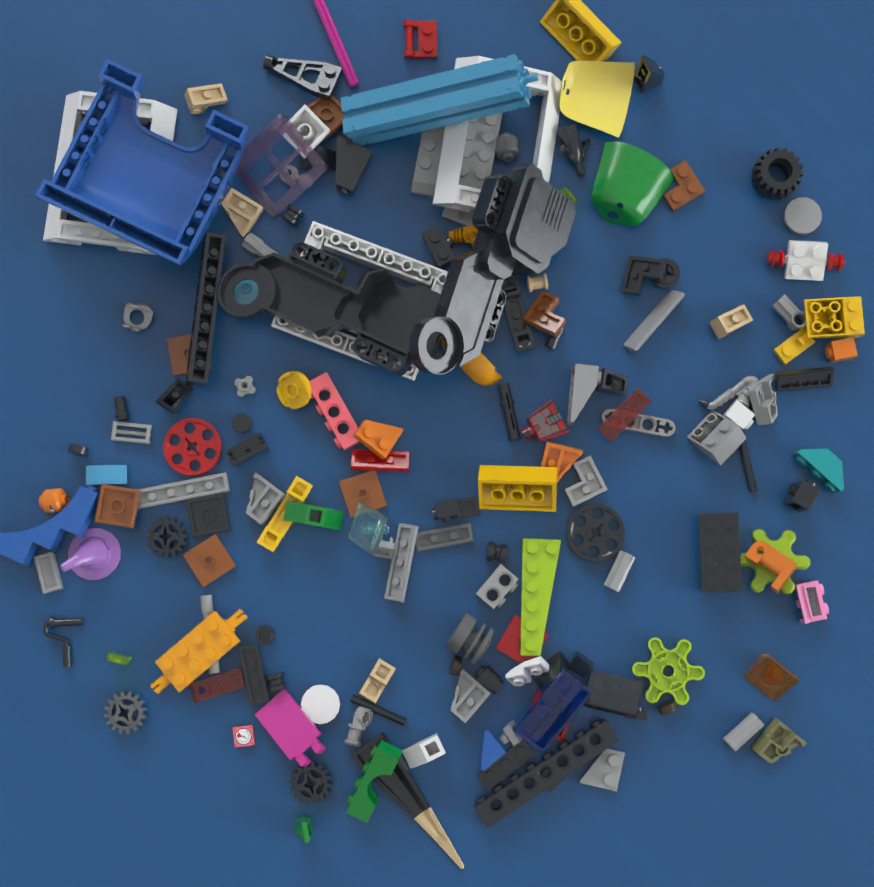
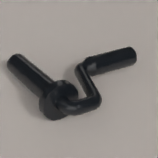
[43,616,83,667]

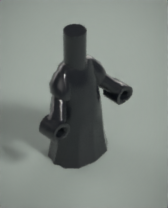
[556,124,592,176]

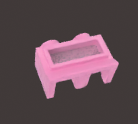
[794,580,829,624]

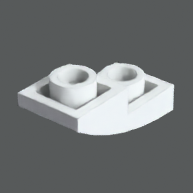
[505,656,549,686]

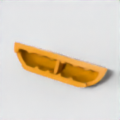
[441,337,502,386]

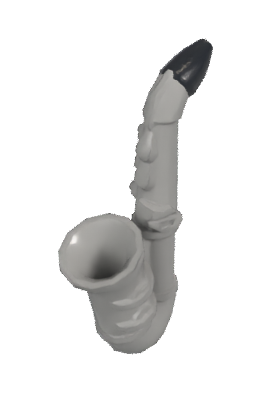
[698,376,759,410]

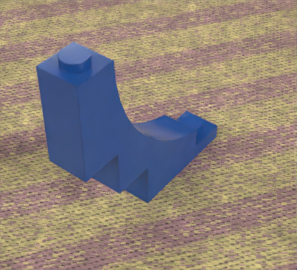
[0,485,100,566]

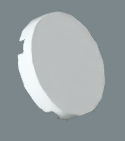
[301,684,340,724]

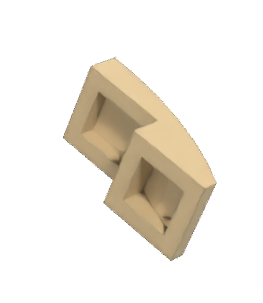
[359,658,396,704]

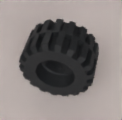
[751,147,804,200]

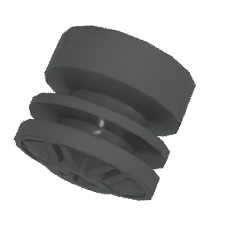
[445,613,495,665]

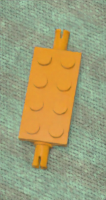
[151,609,248,694]

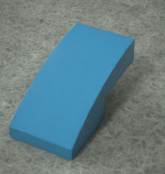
[86,465,127,485]

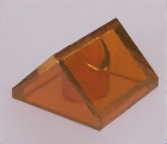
[744,653,800,701]

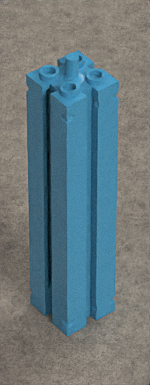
[341,54,539,146]

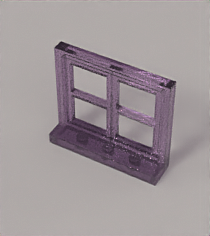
[236,114,328,218]

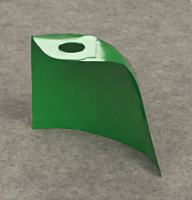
[592,142,674,226]

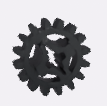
[145,516,189,558]
[289,761,333,805]

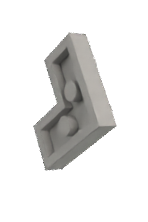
[564,455,608,507]

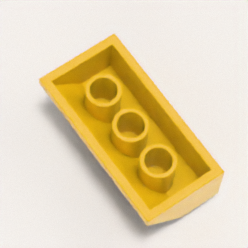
[539,0,622,62]
[478,465,557,512]

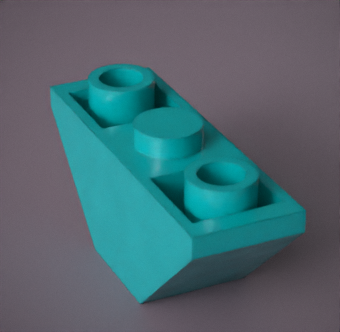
[793,448,844,493]

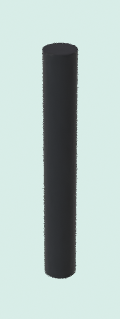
[739,440,758,493]
[350,695,406,726]

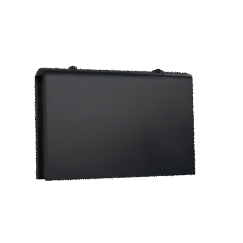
[583,670,644,719]

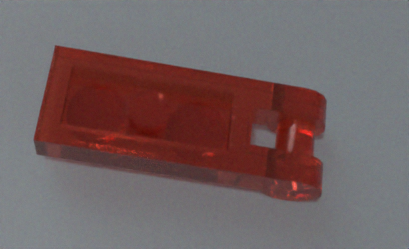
[189,668,246,703]

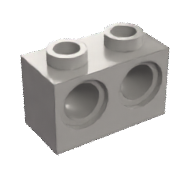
[475,564,519,609]

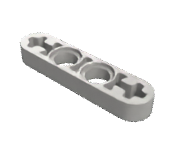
[601,409,675,437]

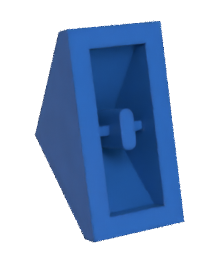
[480,728,506,771]

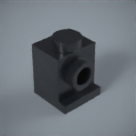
[432,499,462,522]

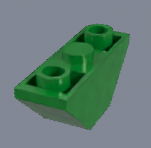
[283,501,344,530]

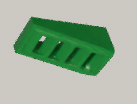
[295,816,313,843]

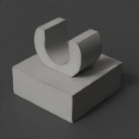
[373,535,395,560]
[499,720,524,745]

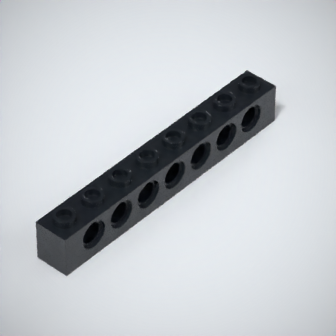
[185,232,226,388]
[474,718,619,828]

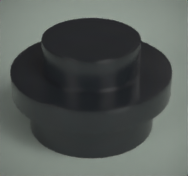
[255,625,275,645]

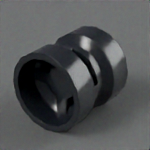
[486,542,508,564]

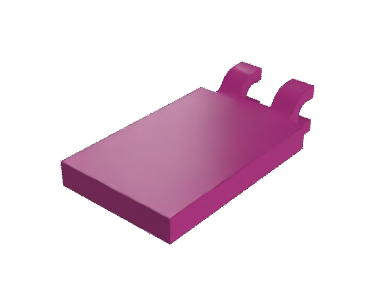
[255,689,326,767]

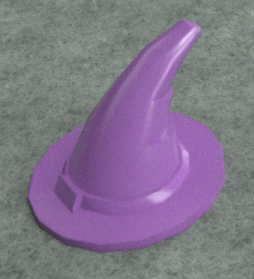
[60,528,121,580]

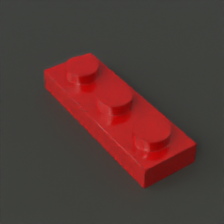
[351,449,410,472]

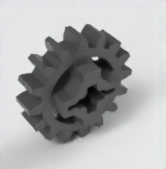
[104,691,148,734]

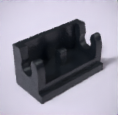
[226,432,270,467]

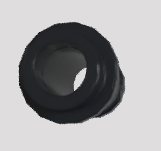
[545,328,565,350]
[114,396,130,421]

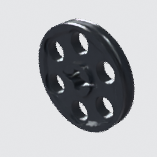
[566,504,625,562]

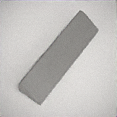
[623,290,685,354]

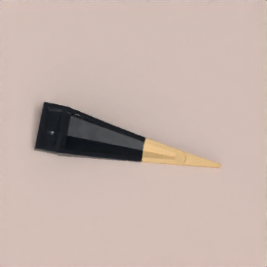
[351,732,464,869]

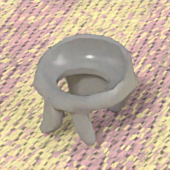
[122,302,153,332]

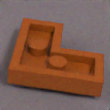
[663,160,705,212]
[523,291,566,337]

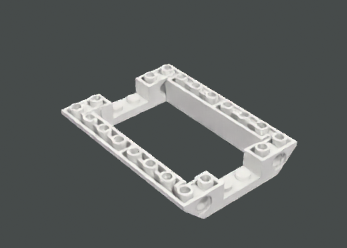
[432,56,564,212]
[43,91,178,255]
[271,221,448,381]

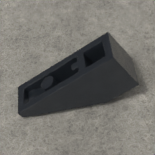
[633,55,664,94]

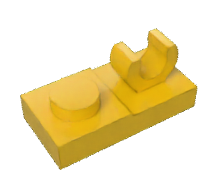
[773,327,815,365]

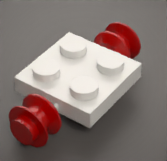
[766,240,845,281]

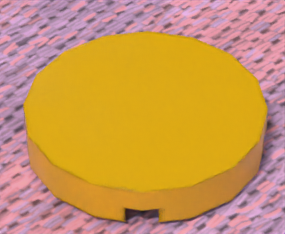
[277,371,312,409]

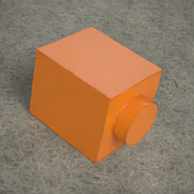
[825,337,858,363]

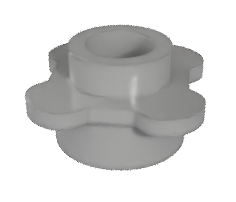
[234,376,256,397]

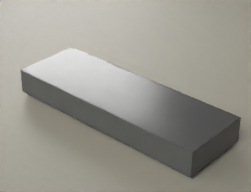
[416,523,474,552]

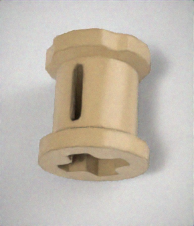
[527,273,548,292]

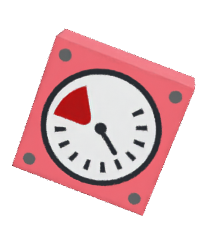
[233,725,255,747]

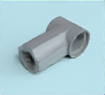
[772,294,806,331]

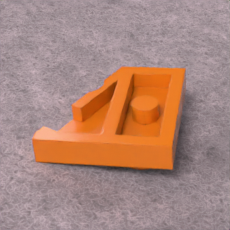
[353,420,403,460]
[541,441,583,482]

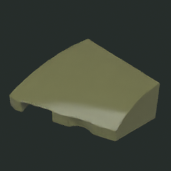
[751,717,807,764]

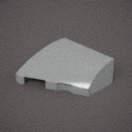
[748,374,778,425]

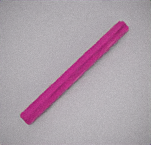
[313,0,359,88]

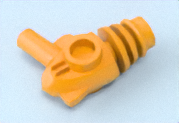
[449,225,478,246]

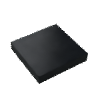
[186,493,231,538]

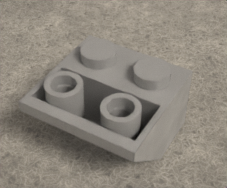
[687,410,746,465]

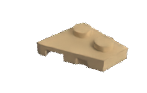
[222,188,264,239]

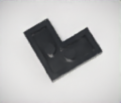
[621,255,667,296]

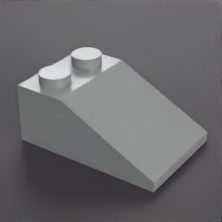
[567,364,601,426]

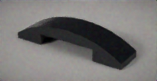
[501,275,535,352]

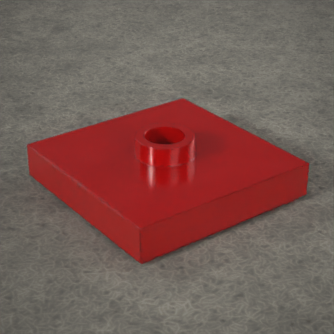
[496,615,549,663]

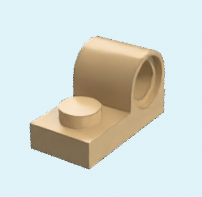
[184,83,228,114]
[709,304,753,339]

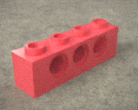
[309,372,361,451]

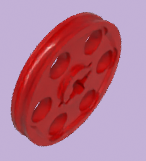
[163,418,222,476]

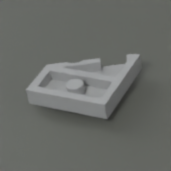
[246,472,286,526]
[451,668,491,724]
[579,748,625,792]

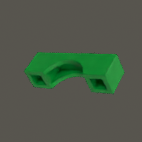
[346,740,403,823]

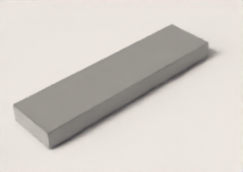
[384,523,419,603]

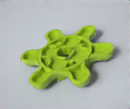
[740,529,811,594]
[632,637,705,705]

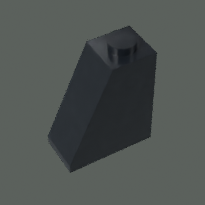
[335,135,373,196]

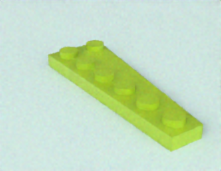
[520,539,561,656]

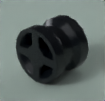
[281,204,305,227]
[265,672,287,692]

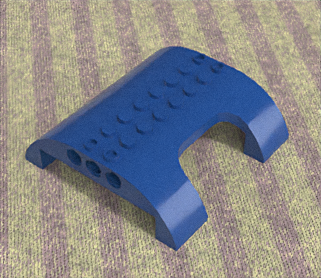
[35,59,249,266]

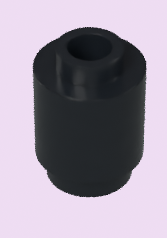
[475,665,505,694]

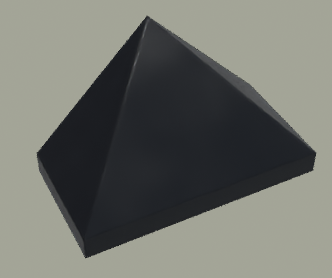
[531,651,570,689]

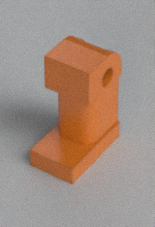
[745,541,797,594]

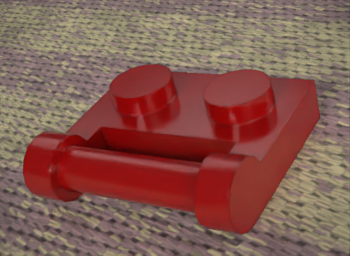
[403,20,437,60]

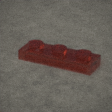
[597,388,651,442]

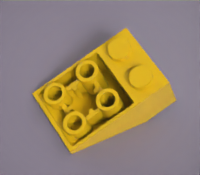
[804,296,865,339]

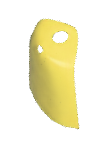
[559,61,635,138]

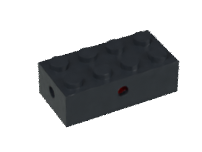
[699,513,742,592]

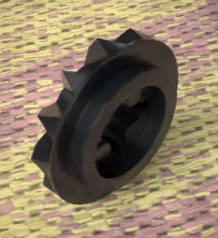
[652,258,680,288]

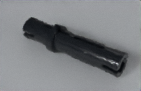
[497,383,521,441]

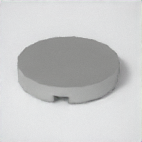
[783,197,822,235]

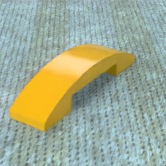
[256,476,313,552]

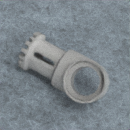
[344,707,373,747]

